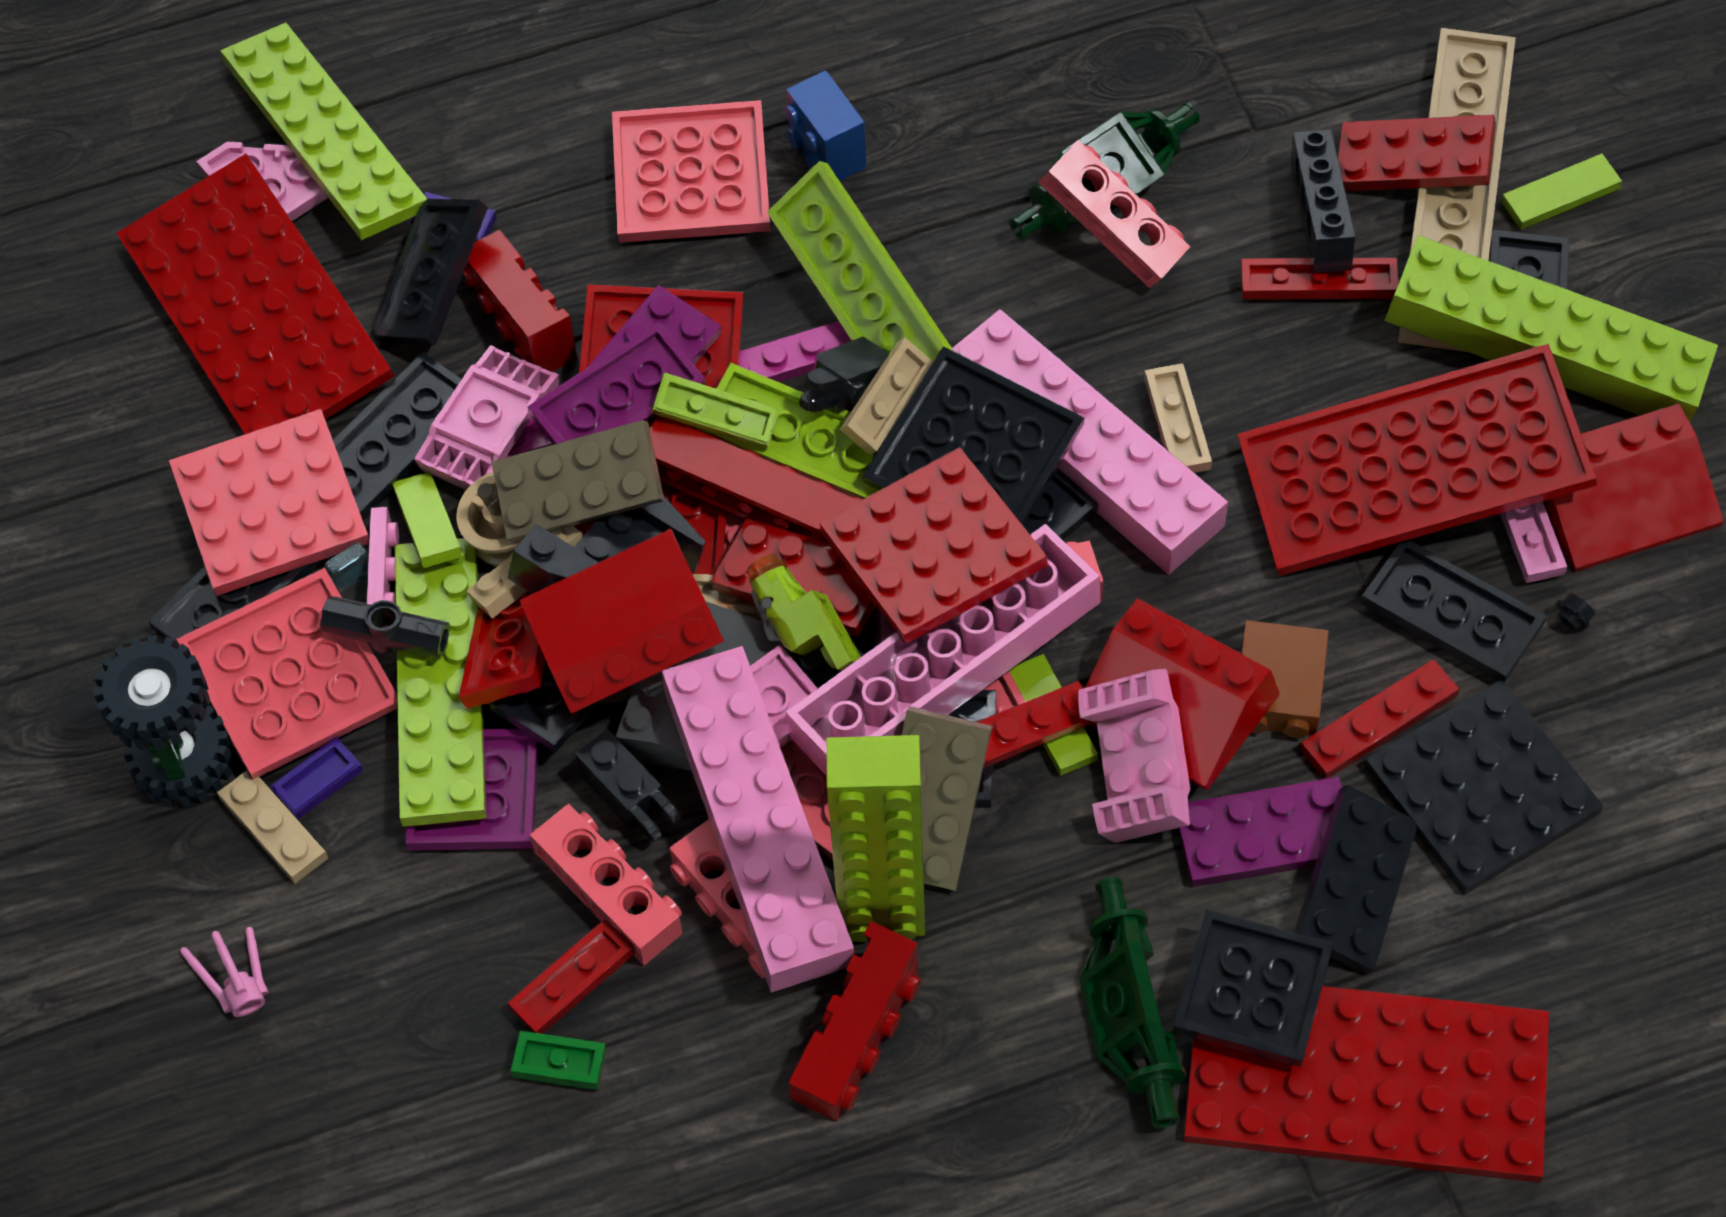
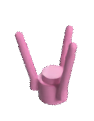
[180,927,269,1017]

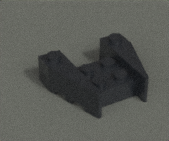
[507,497,706,594]

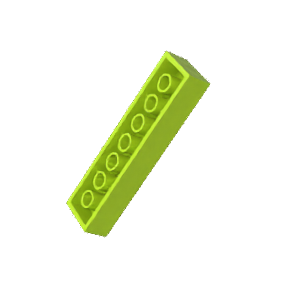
[1384,235,1718,422]
[826,735,925,942]

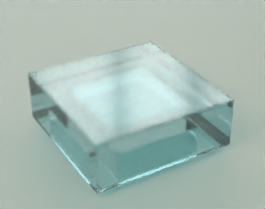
[325,542,369,593]

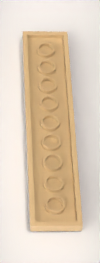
[1398,28,1516,352]

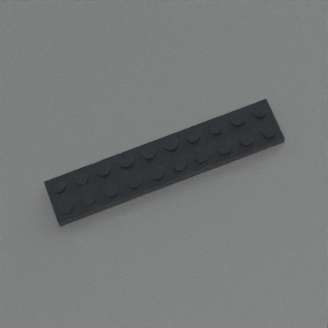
[149,352,462,646]

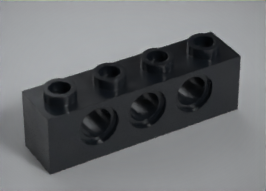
[1290,129,1355,273]

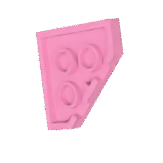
[196,142,328,221]

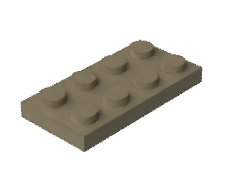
[491,420,664,542]
[902,706,993,891]

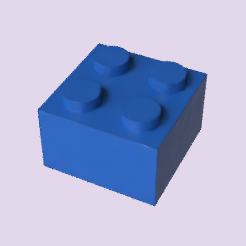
[784,70,867,181]

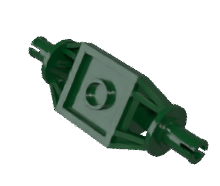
[1009,102,1200,240]
[1079,877,1186,1128]

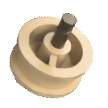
[456,472,523,567]

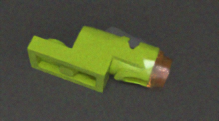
[747,554,861,671]

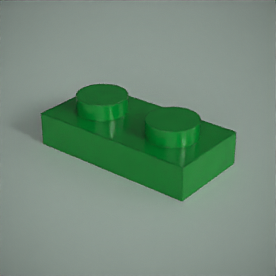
[511,1031,607,1090]

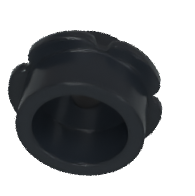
[1556,593,1595,631]

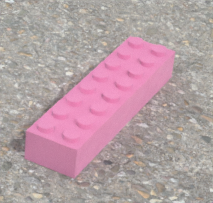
[952,309,1228,575]
[786,524,1101,776]
[662,646,854,993]

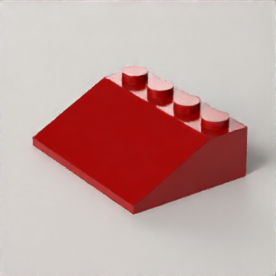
[1543,403,1724,572]
[519,529,725,714]
[1085,598,1280,791]

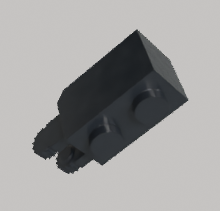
[799,336,889,413]
[575,729,681,842]

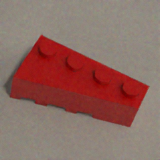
[462,230,578,372]
[788,921,922,1122]

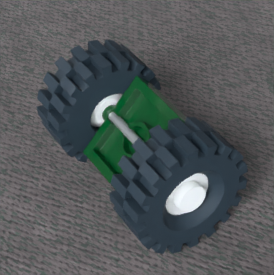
[93,635,235,808]

